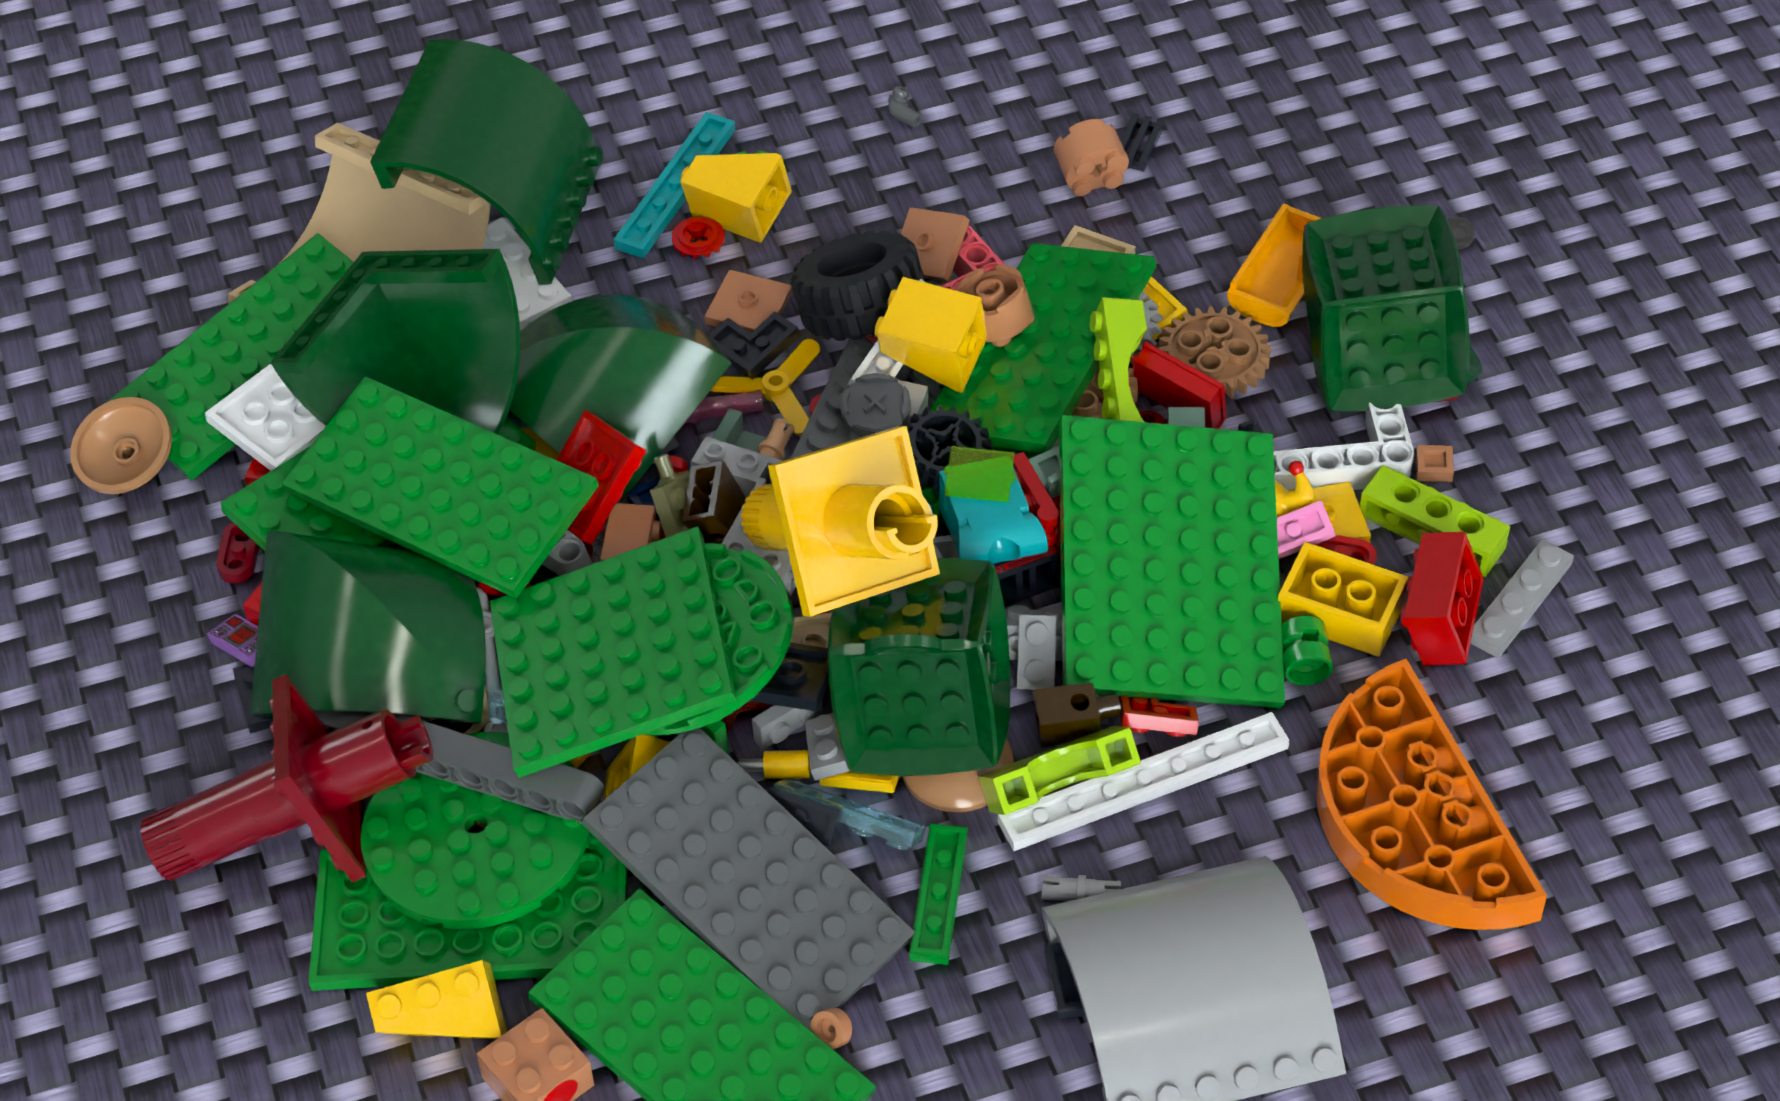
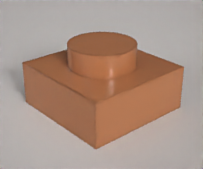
[1415,445,1454,482]

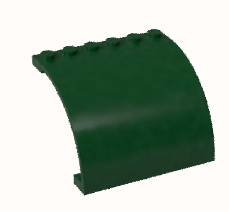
[370,39,603,285]

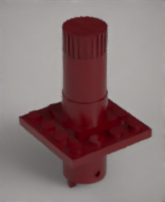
[140,674,433,883]

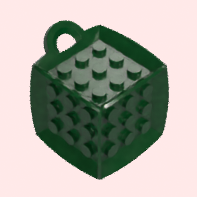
[1302,206,1482,411]
[828,558,1010,776]

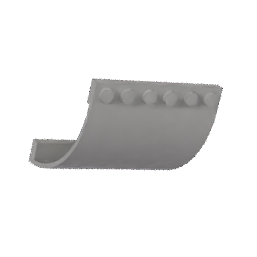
[1041,856,1346,1101]

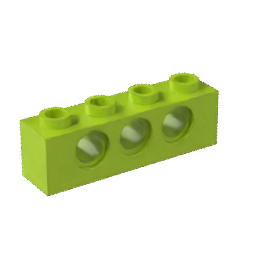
[1360,465,1510,577]

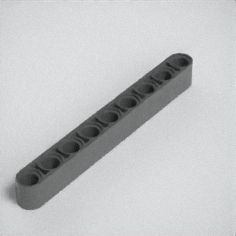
[314,711,604,823]

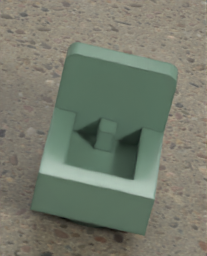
[1028,446,1060,499]

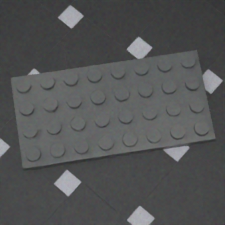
[582,728,915,1032]

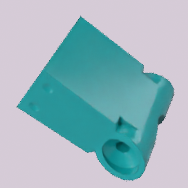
[939,458,1048,564]

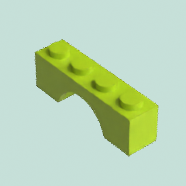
[978,726,1141,815]

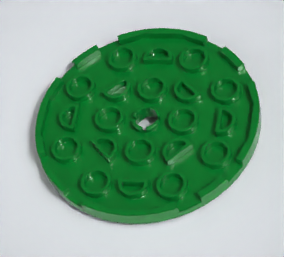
[645,543,794,735]
[361,732,592,929]

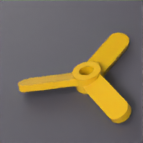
[710,339,820,437]

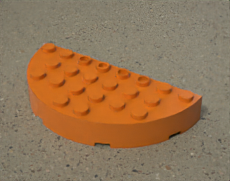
[1316,659,1547,930]

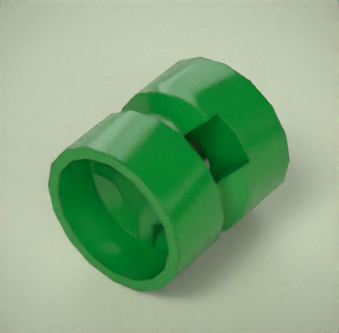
[1282,616,1333,686]

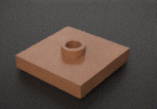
[901,207,970,282]
[704,270,792,333]

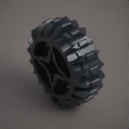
[903,405,993,497]

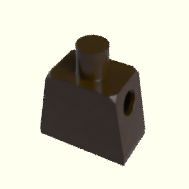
[682,460,746,544]
[1033,683,1121,748]

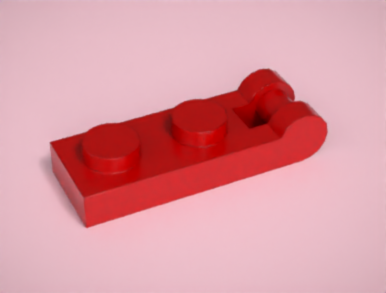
[1010,452,1059,547]

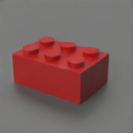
[1401,531,1484,665]

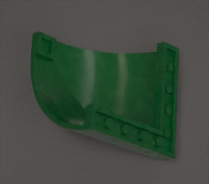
[270,249,520,434]
[510,295,732,502]
[250,530,486,724]

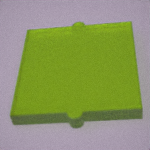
[944,446,1016,502]

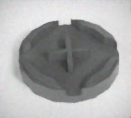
[840,373,911,437]

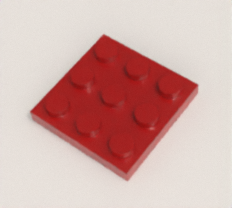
[556,410,647,545]

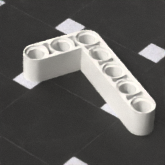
[1274,403,1414,490]

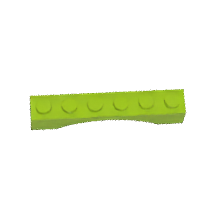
[1090,297,1147,422]

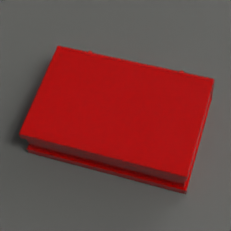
[1132,342,1227,429]

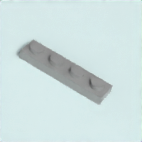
[1471,539,1574,658]

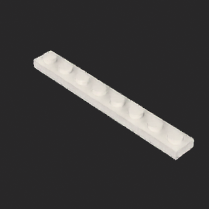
[998,712,1289,851]

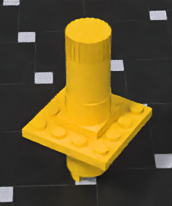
[741,426,940,617]

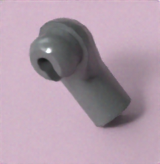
[888,86,922,128]

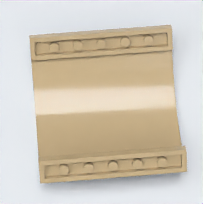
[228,123,491,304]

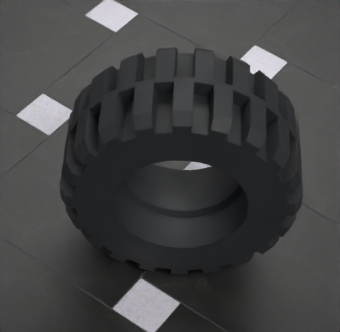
[790,231,925,341]

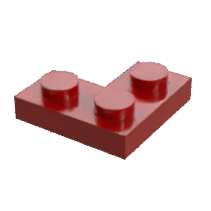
[1118,696,1199,737]

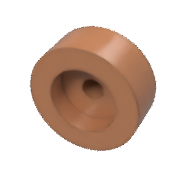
[810,1007,852,1050]

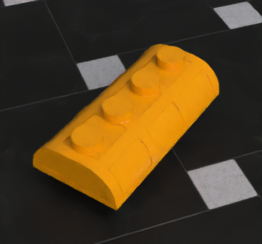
[1227,204,1322,327]

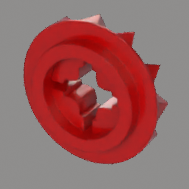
[672,217,725,260]

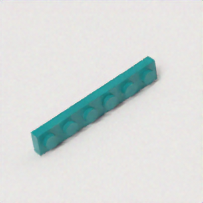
[613,112,735,259]

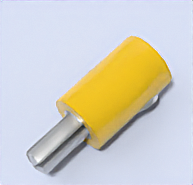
[738,750,811,780]

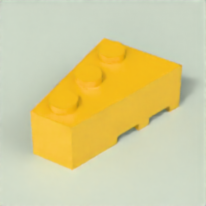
[366,960,507,1039]

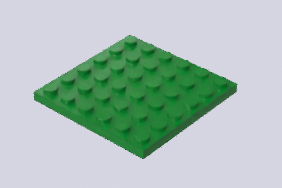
[490,526,737,778]

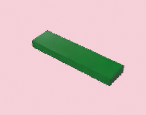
[909,823,968,965]

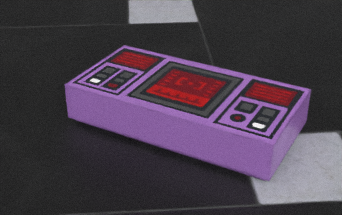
[207,614,258,667]

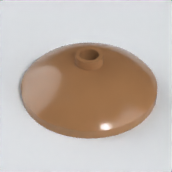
[70,397,172,494]
[902,739,1014,812]

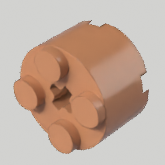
[1053,119,1129,196]
[957,265,1035,347]

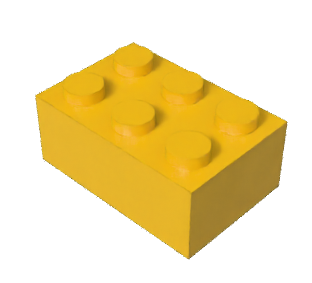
[1278,542,1409,657]

